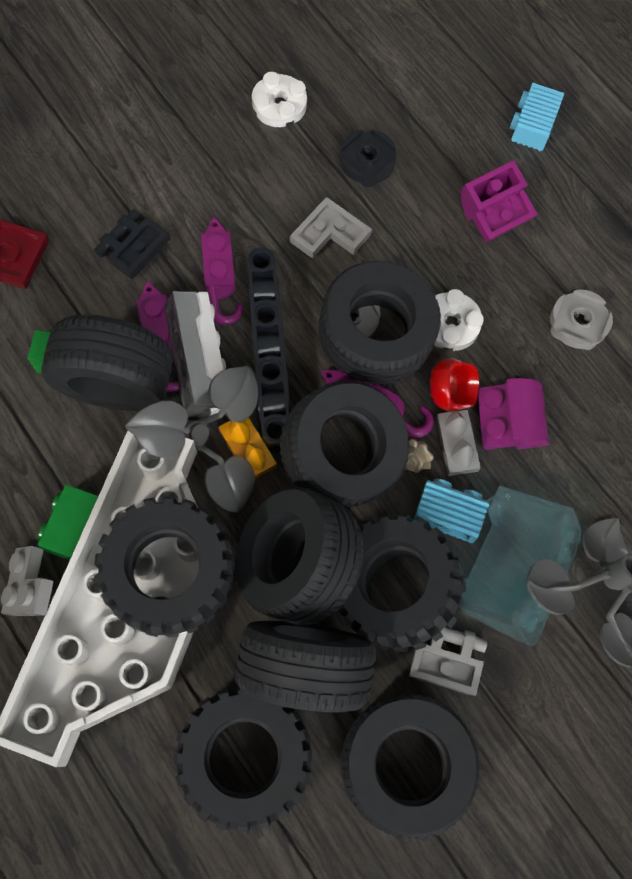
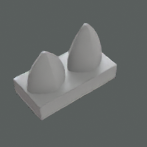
[436,409,481,476]

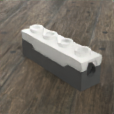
[164,291,226,417]

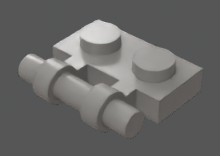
[408,626,488,696]

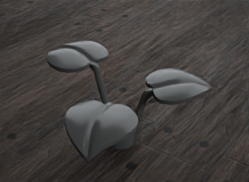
[125,366,258,513]
[526,518,632,668]

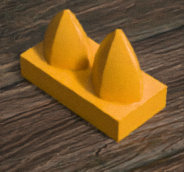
[218,417,277,480]

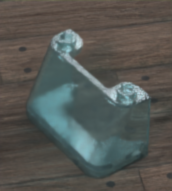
[460,486,582,647]

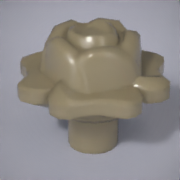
[405,439,434,473]

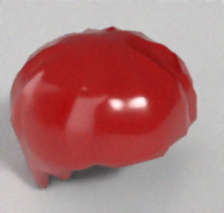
[430,358,479,412]

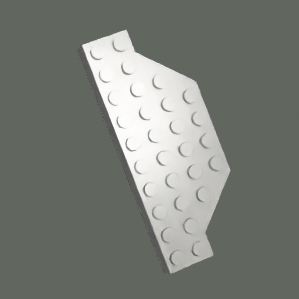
[0,431,199,767]

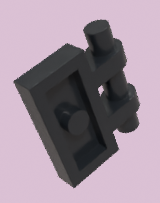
[94,209,170,279]

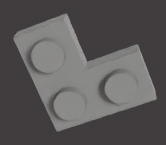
[290,197,372,259]
[1,546,53,616]

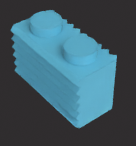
[509,83,564,151]
[413,479,489,543]

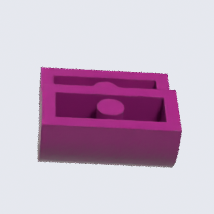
[461,160,538,243]
[478,378,549,450]

